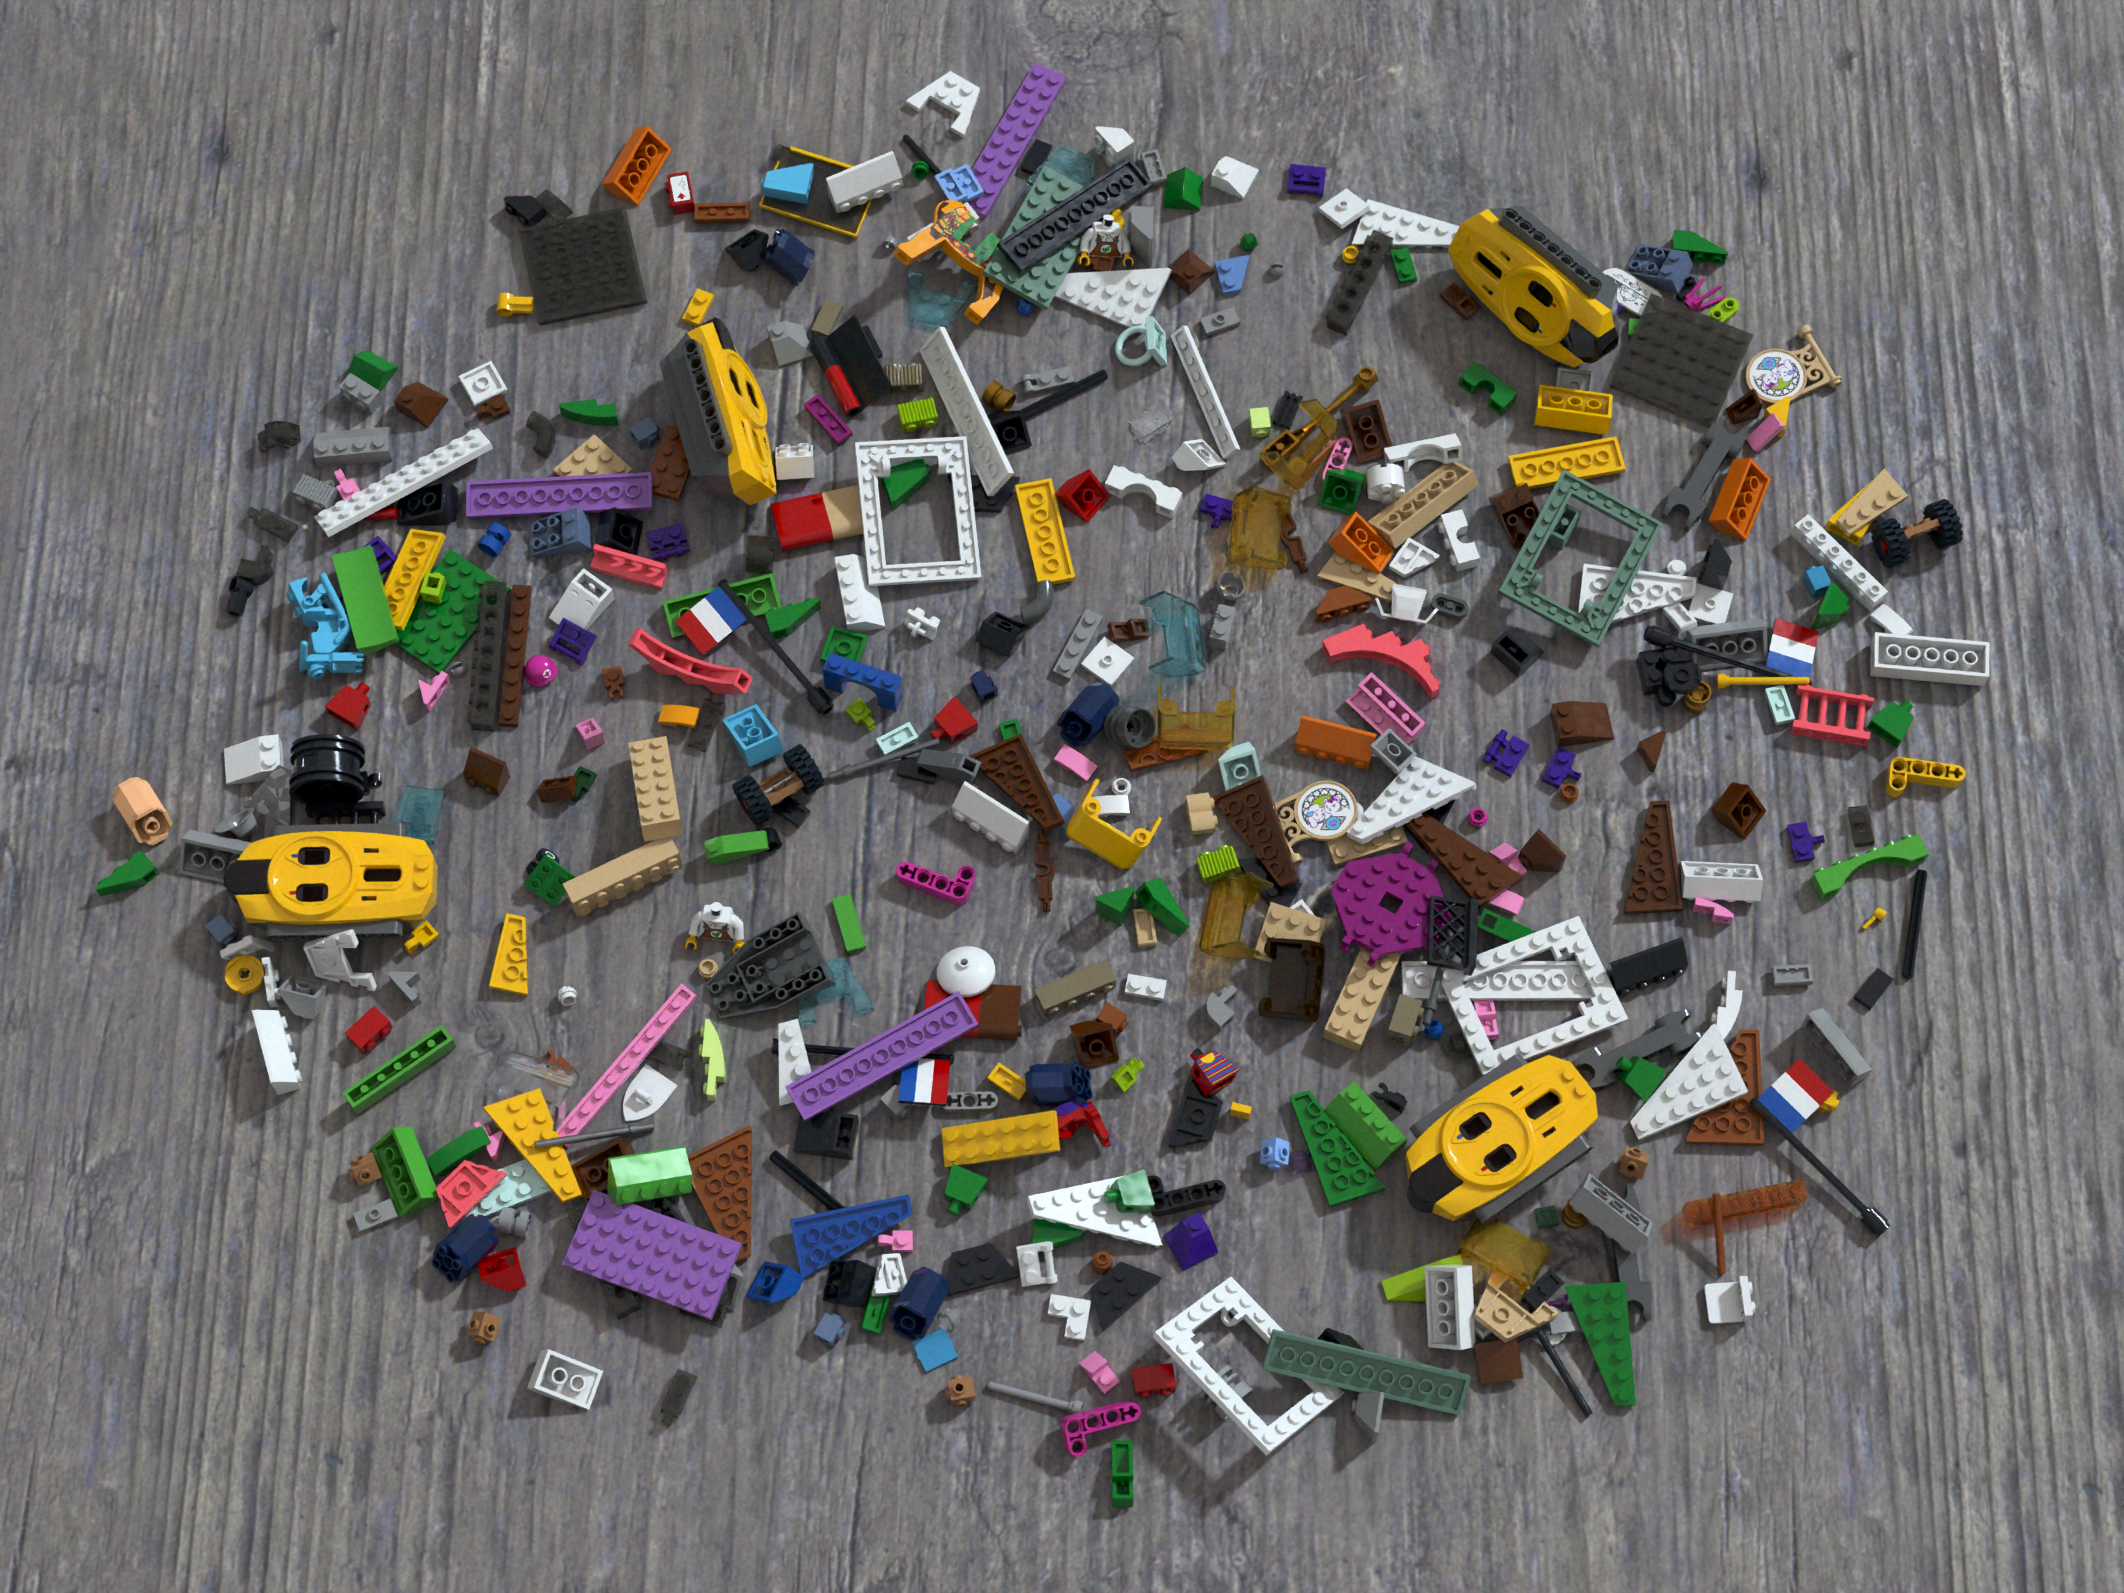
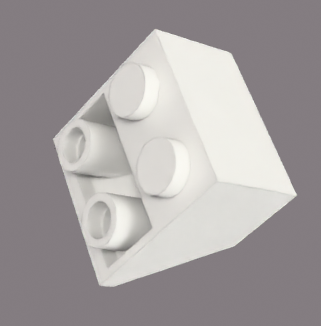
[1094,126,1134,168]
[775,443,814,480]

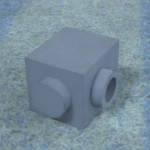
[629,417,660,450]
[205,914,238,949]
[814,1313,845,1348]

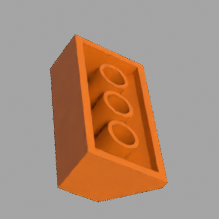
[601,126,672,206]
[1708,458,1771,541]
[1294,715,1377,769]

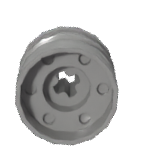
[1199,1365,1254,1421]

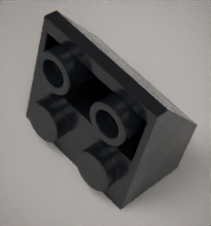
[1698,539,1732,590]
[1490,627,1544,677]
[822,1260,875,1307]

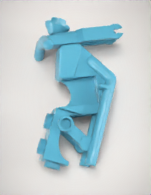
[286,573,364,679]

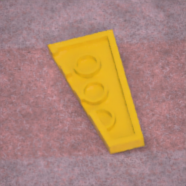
[489,913,528,996]

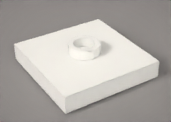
[1319,188,1370,229]
[458,361,508,408]
[1689,583,1733,625]
[1081,636,1134,687]

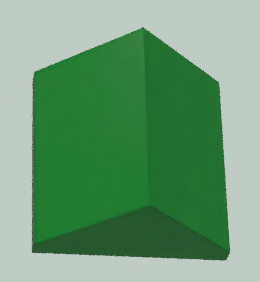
[1164,167,1203,211]
[347,350,398,392]
[1095,886,1134,926]

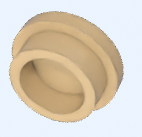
[698,959,718,979]

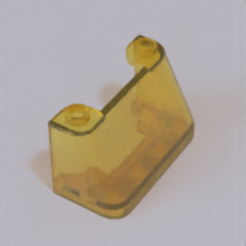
[1228,486,1292,570]
[1456,1218,1551,1294]

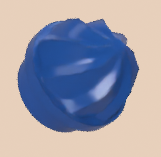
[1016,299,1034,316]
[1424,1020,1444,1040]

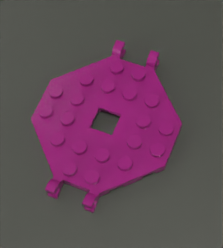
[1329,841,1451,968]

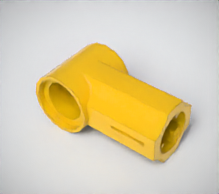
[496,293,534,317]

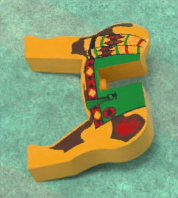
[893,200,1005,326]

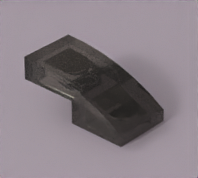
[535,189,573,224]
[1848,805,1875,847]

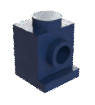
[970,671,998,703]

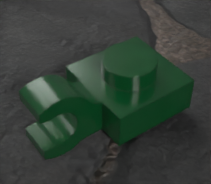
[570,766,597,803]

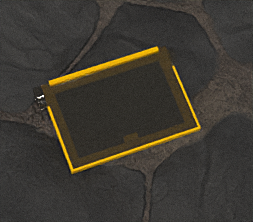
[759,144,873,239]

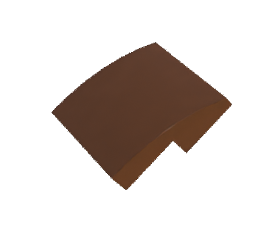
[1474,1337,1524,1384]

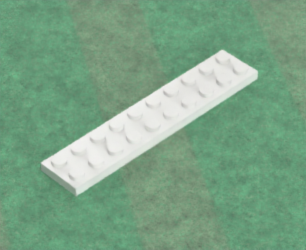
[919,327,1014,496]
[314,428,493,537]
[1401,961,1594,1001]

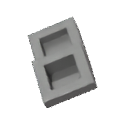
[1548,1311,1583,1336]

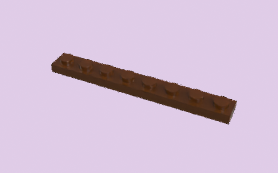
[498,585,532,727]

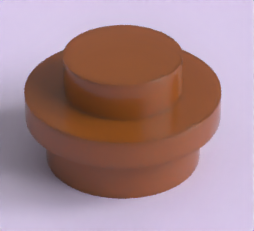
[1559,784,1579,803]

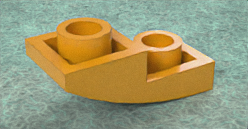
[658,705,699,728]

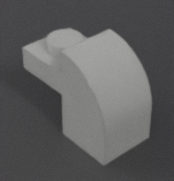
[1206,985,1238,1033]

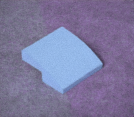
[935,164,984,203]

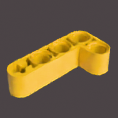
[1885,757,1966,798]

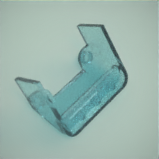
[1140,590,1206,678]

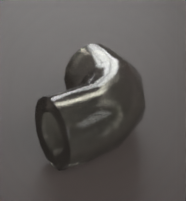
[526,411,556,459]

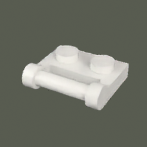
[1016,1241,1058,1287]

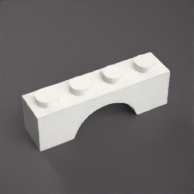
[1384,433,1463,473]
[1105,465,1183,519]

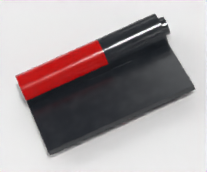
[809,315,893,417]

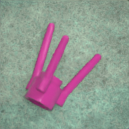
[1683,278,1727,313]

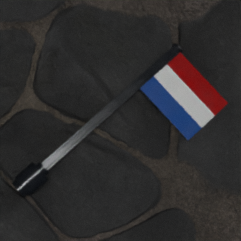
[772,1038,955,1107]

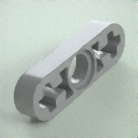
[941,1091,998,1113]

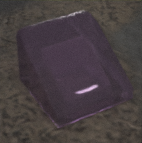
[1289,1151,1312,1174]

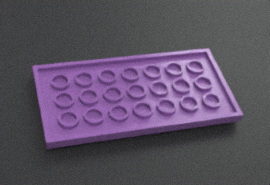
[562,1190,742,1320]

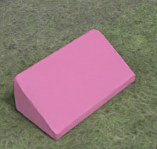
[1746,413,1785,452]

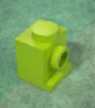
[420,572,446,604]

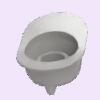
[215,807,259,837]

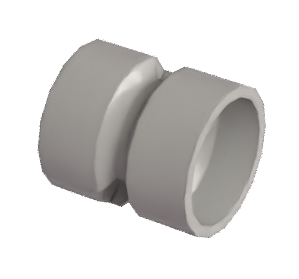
[498,1207,532,1238]

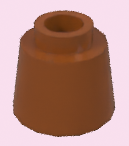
[1091,1251,1114,1275]

